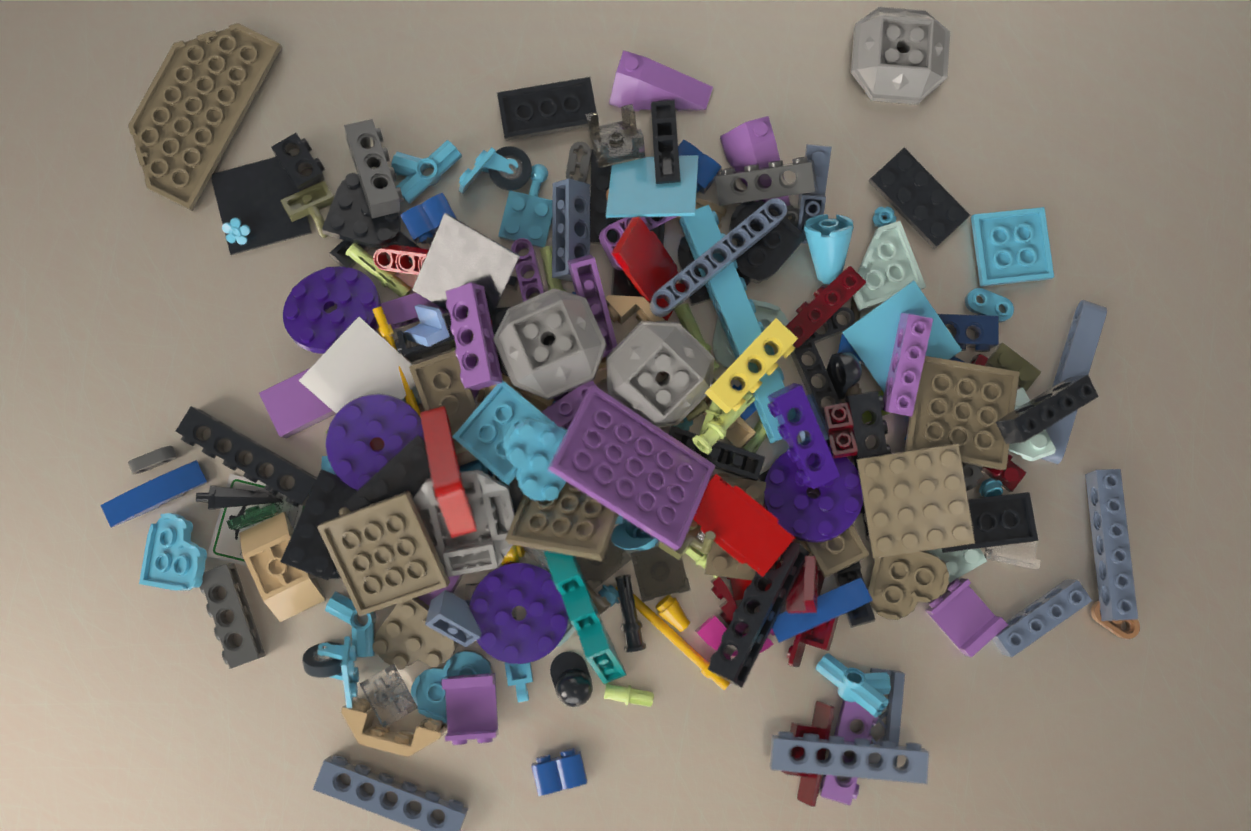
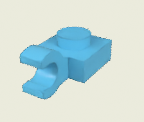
[505,663,533,703]

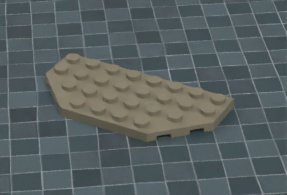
[128,23,282,211]

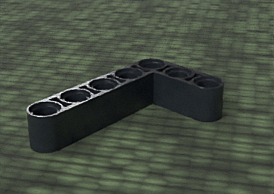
[791,307,855,432]

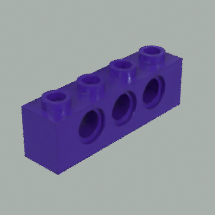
[767,383,840,489]

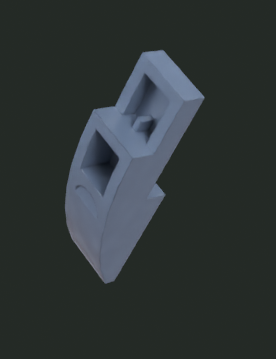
[797,144,832,244]

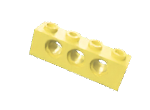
[705,318,798,414]

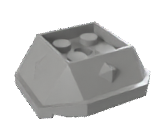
[851,7,950,105]
[493,288,606,400]
[606,321,714,427]
[413,470,515,577]

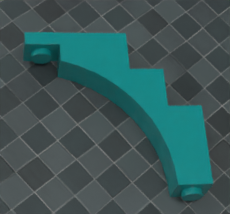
[543,550,626,684]

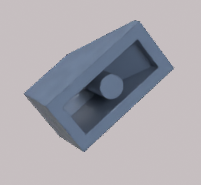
[425,590,481,647]

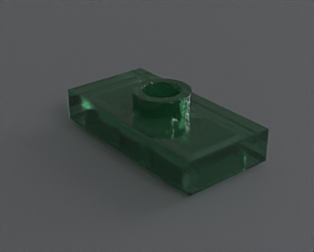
[226,503,282,530]

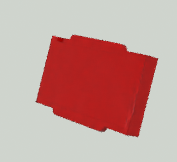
[611,217,686,321]
[693,474,795,577]

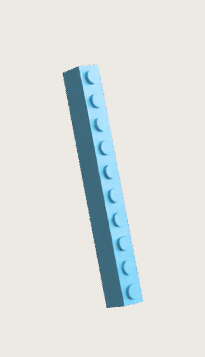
[679,205,796,444]

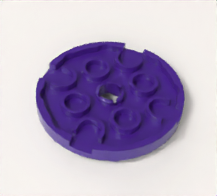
[283,266,381,354]
[326,394,425,490]
[764,447,863,542]
[469,563,569,664]

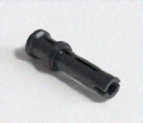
[615,575,646,652]

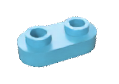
[965,288,1014,322]

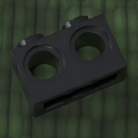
[271,133,325,192]

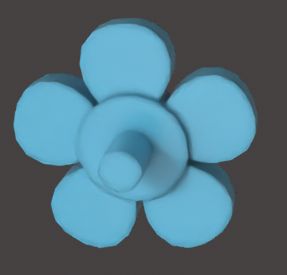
[222,218,250,245]

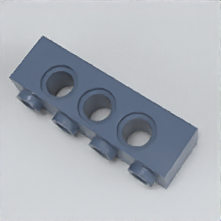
[552,178,590,282]
[992,579,1093,657]

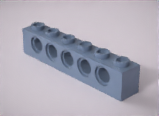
[1085,469,1138,621]
[770,731,929,784]
[313,755,468,831]

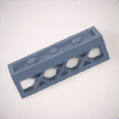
[868,668,905,767]

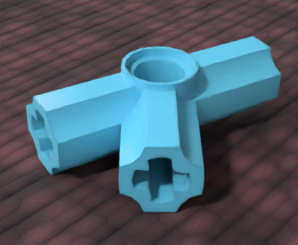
[391,140,462,204]
[325,591,377,657]
[816,653,891,717]

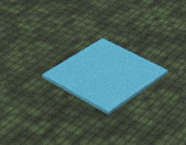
[606,155,698,218]
[842,281,962,392]

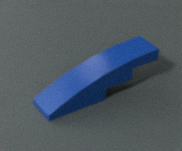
[100,460,207,528]
[772,578,873,643]

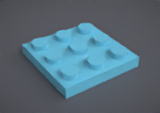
[971,207,1054,287]
[453,381,557,485]

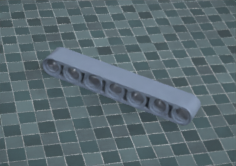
[650,198,787,317]
[1040,300,1107,464]

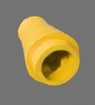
[655,594,691,632]

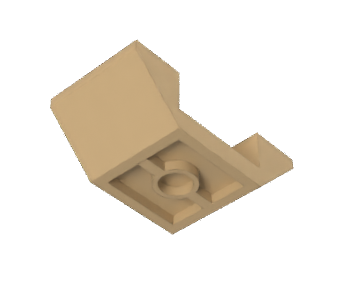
[605,295,667,376]
[239,512,326,622]
[341,698,447,757]

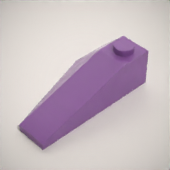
[609,50,713,111]
[720,116,790,206]

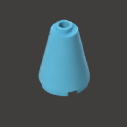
[804,214,854,285]

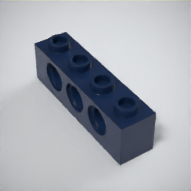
[938,314,999,352]

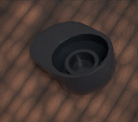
[826,351,862,400]
[550,651,593,707]

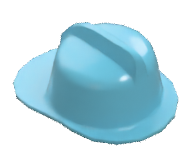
[611,521,659,551]

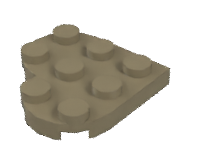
[868,551,949,620]
[372,597,458,670]

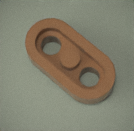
[1091,600,1140,639]

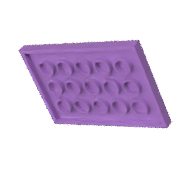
[548,385,716,550]

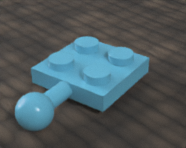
[498,164,552,248]

